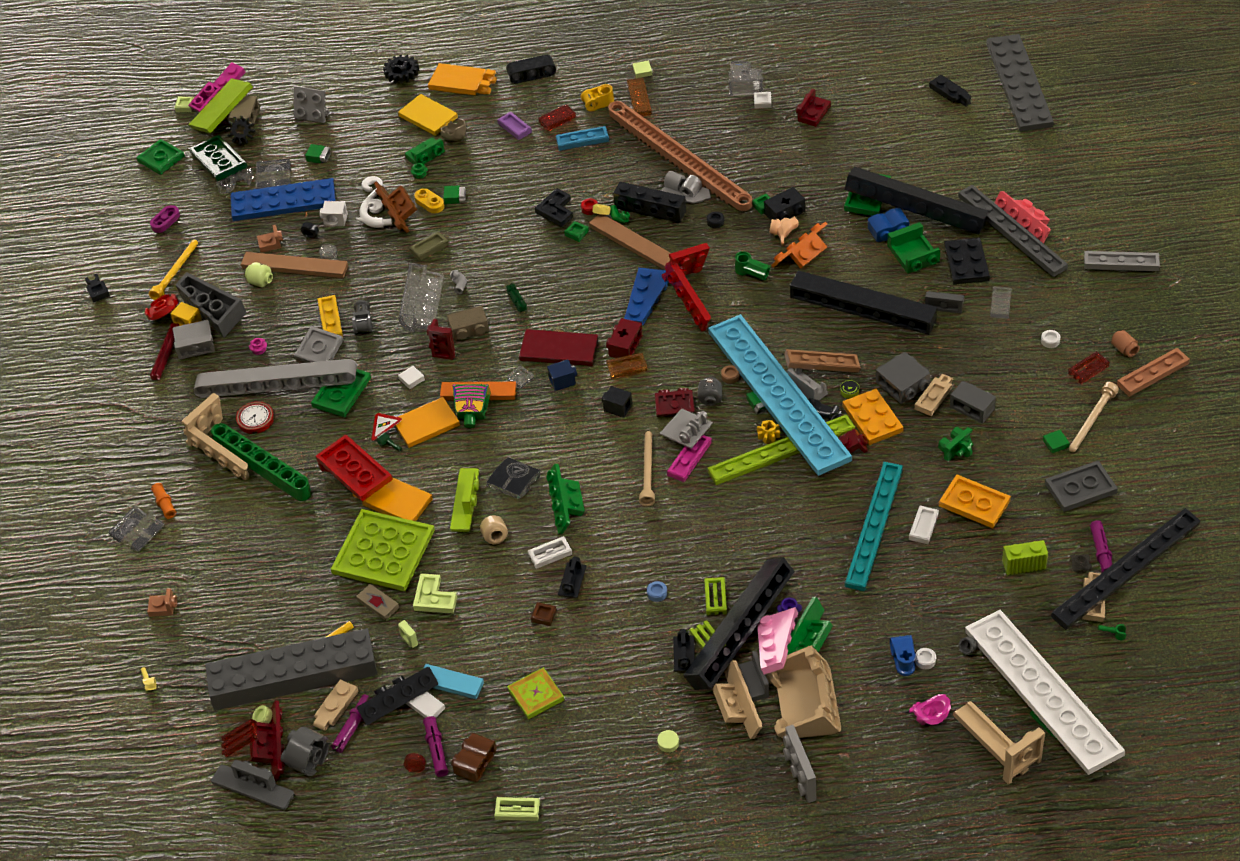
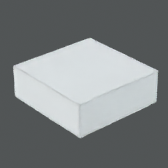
[754,92,771,108]
[398,366,425,389]

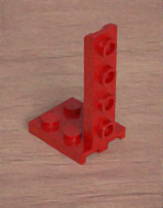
[662,243,711,331]

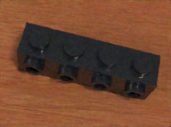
[613,182,686,223]

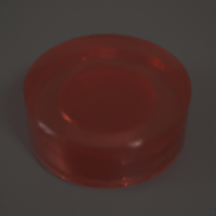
[404,753,426,773]

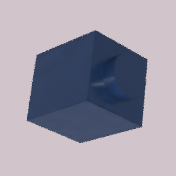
[547,360,577,391]

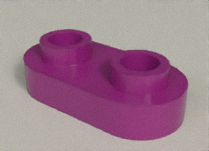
[150,205,180,233]

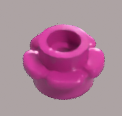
[249,338,267,355]

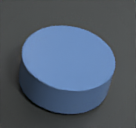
[647,581,667,602]

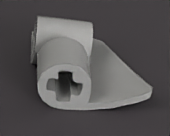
[660,171,711,204]

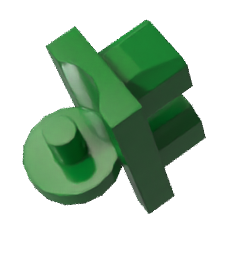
[938,426,973,462]

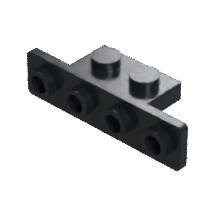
[357,667,438,725]

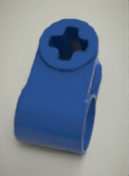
[890,635,915,676]

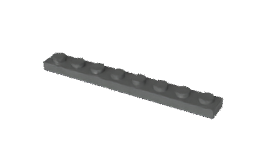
[958,185,1068,277]

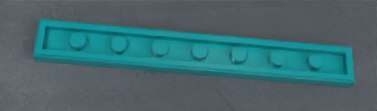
[845,462,903,591]

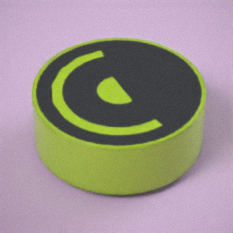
[840,380,859,399]

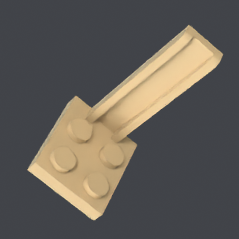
[182,393,250,481]
[953,701,1045,785]

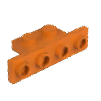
[771,222,827,269]

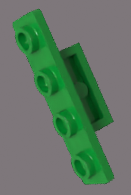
[546,464,585,535]
[787,597,833,655]

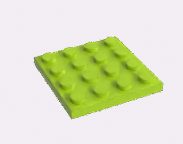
[331,509,435,591]

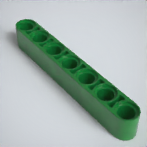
[211,423,312,501]

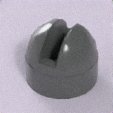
[959,637,978,654]

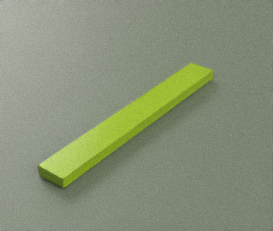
[708,414,855,485]

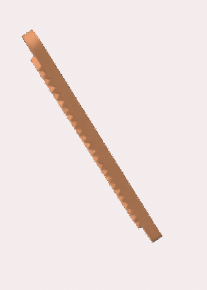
[608,101,752,211]

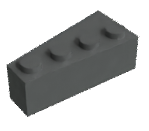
[175,272,247,338]

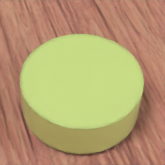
[252,705,272,723]
[657,730,679,752]

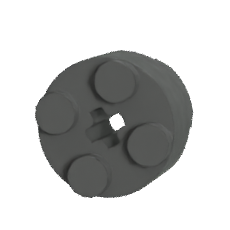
[281,727,329,776]

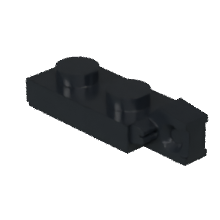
[929,75,971,107]

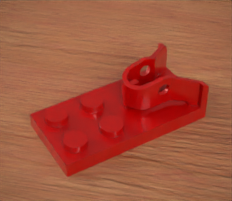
[316,435,393,502]

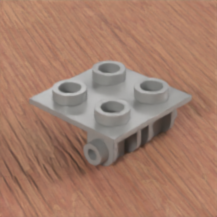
[294,86,329,123]
[660,408,713,448]

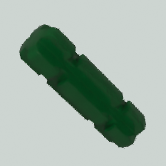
[506,283,527,312]

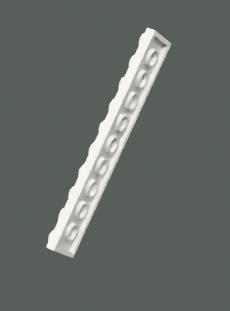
[965,610,1125,775]

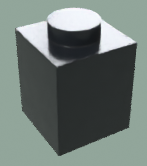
[602,386,633,418]

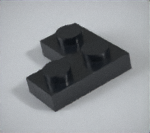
[535,188,573,227]

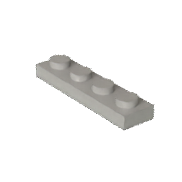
[1084,251,1160,271]

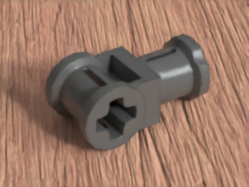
[352,300,373,334]

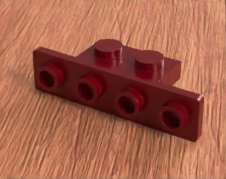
[249,700,285,781]

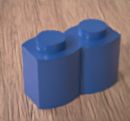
[868,208,909,242]

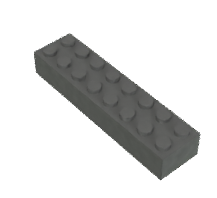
[205,628,378,711]

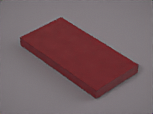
[519,329,599,366]

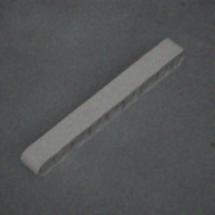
[194,359,357,398]

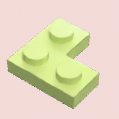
[413,574,457,614]

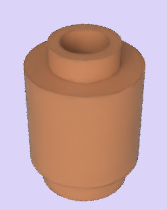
[1111,330,1140,357]

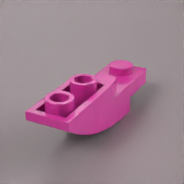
[188,62,246,112]

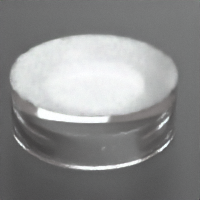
[319,244,338,260]

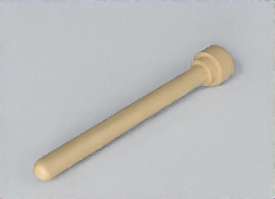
[1069,382,1119,452]
[639,431,655,506]

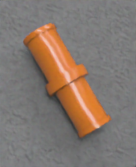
[151,483,177,519]

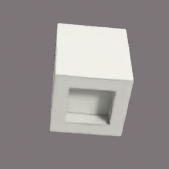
[320,201,348,226]

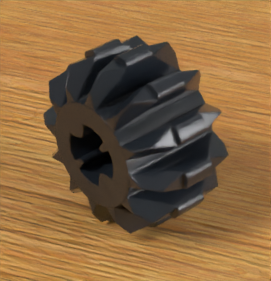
[226,116,255,145]

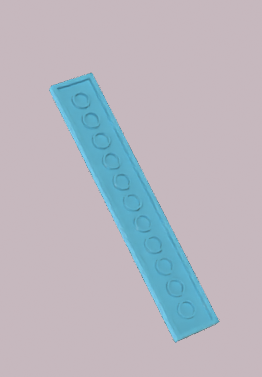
[708,314,852,476]

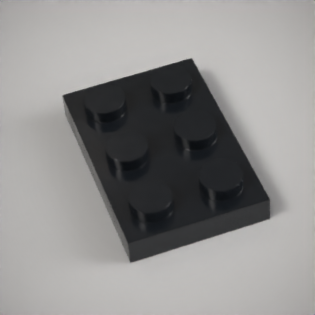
[944,238,990,285]

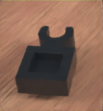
[85,274,110,302]

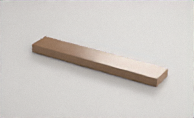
[589,214,671,270]
[241,252,348,278]

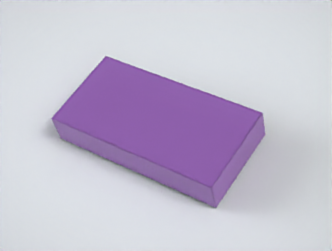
[497,112,532,140]

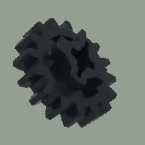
[383,54,420,84]

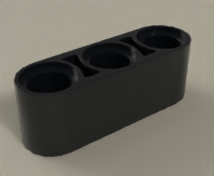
[506,55,556,84]

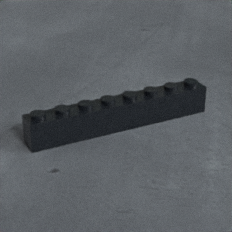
[844,166,989,235]
[790,270,937,335]
[683,557,795,690]

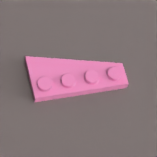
[757,607,798,675]

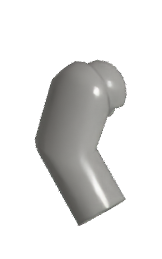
[450,270,467,294]

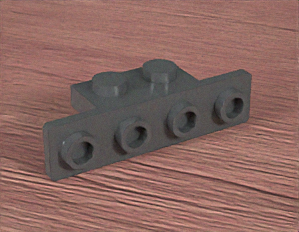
[211,759,295,810]

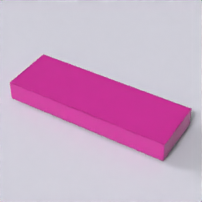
[667,435,712,482]

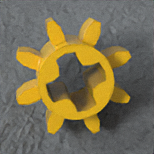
[757,420,780,444]

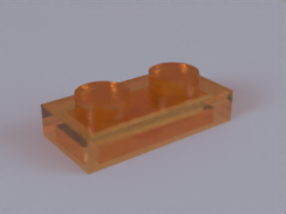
[606,353,647,379]

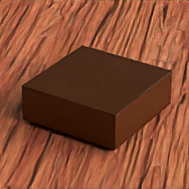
[531,602,557,626]

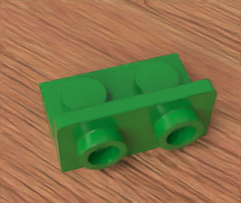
[405,137,445,165]

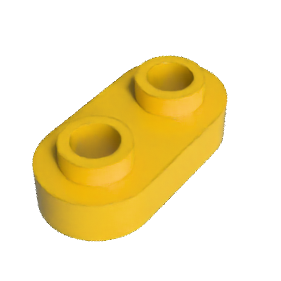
[414,188,444,213]

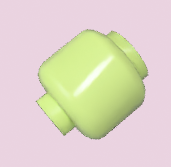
[245,262,273,288]

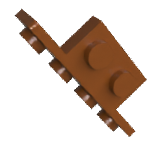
[374,181,417,233]

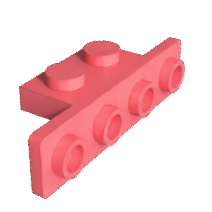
[994,191,1051,244]

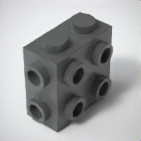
[876,352,930,404]

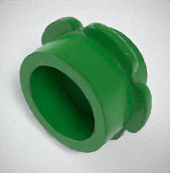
[411,163,428,179]

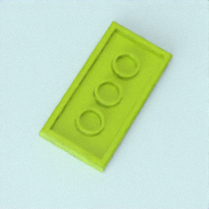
[188,78,253,133]

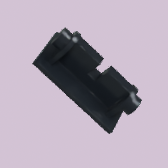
[558,556,587,598]
[673,629,695,672]

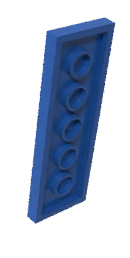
[231,178,336,221]

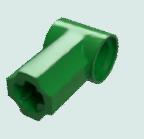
[734,251,771,280]

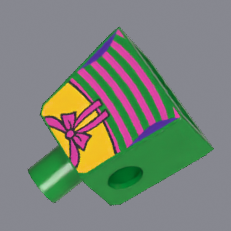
[453,384,491,429]

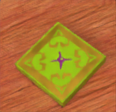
[507,667,564,720]

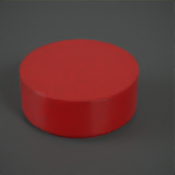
[581,198,598,215]

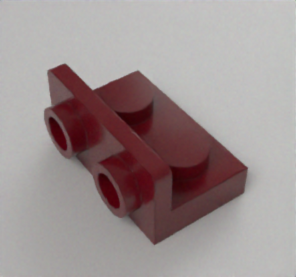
[796,89,831,127]
[427,319,455,360]
[655,388,694,417]

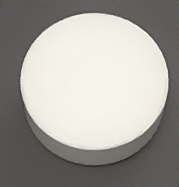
[1041,330,1060,348]
[915,648,936,669]

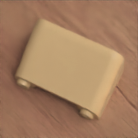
[766,645,841,738]

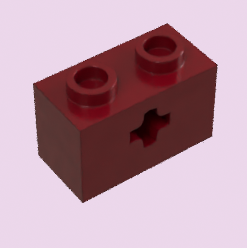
[606,318,643,362]

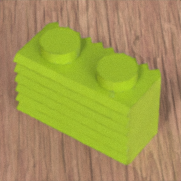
[1002,540,1048,575]

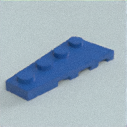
[624,268,669,326]

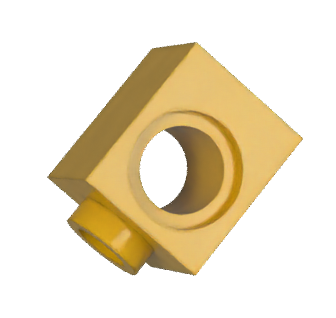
[171,302,202,326]

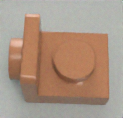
[257,225,283,253]
[147,588,177,617]

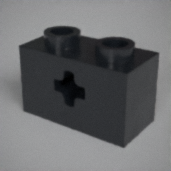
[764,187,805,221]

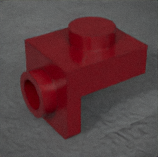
[838,428,868,453]

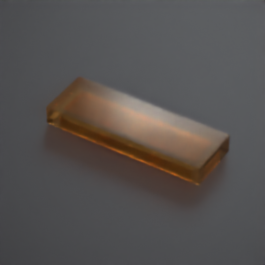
[627,78,652,116]

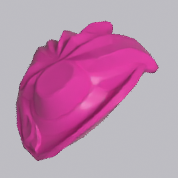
[909,694,951,725]

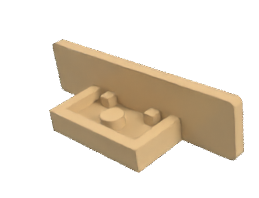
[712,660,762,739]

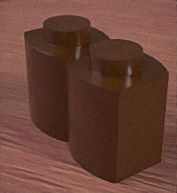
[451,733,497,783]

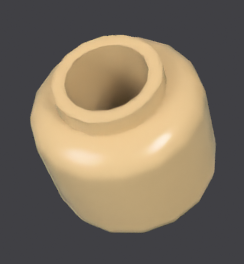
[480,515,508,545]

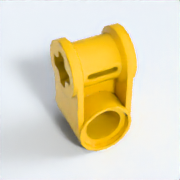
[581,84,614,112]

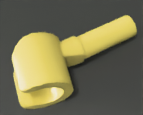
[141,667,157,691]

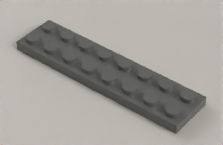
[986,34,1054,132]

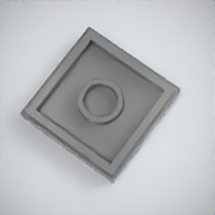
[294,326,344,363]

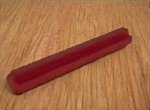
[150,323,180,381]

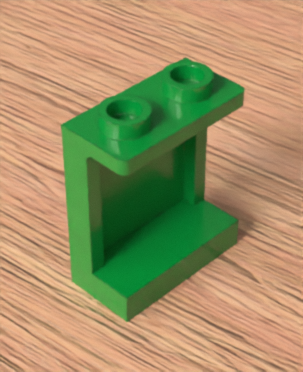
[887,222,940,274]

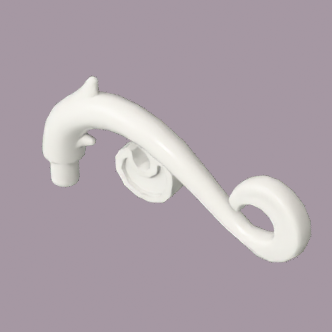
[356,176,392,228]

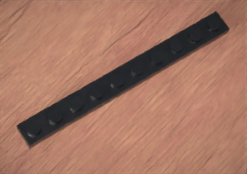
[1050,508,1201,630]

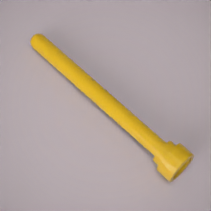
[149,240,198,300]

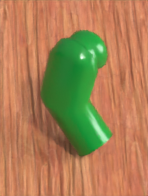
[610,205,630,224]

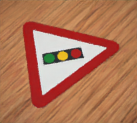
[371,413,402,441]

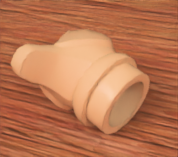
[769,216,799,245]

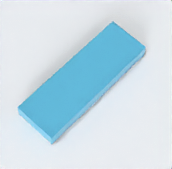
[423,664,484,699]

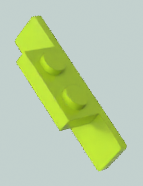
[450,468,479,532]

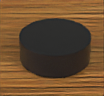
[707,211,724,228]
[300,222,319,238]

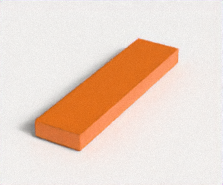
[440,381,517,400]

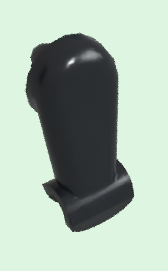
[808,398,842,420]

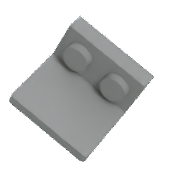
[173,320,215,359]

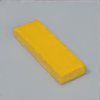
[317,295,343,337]

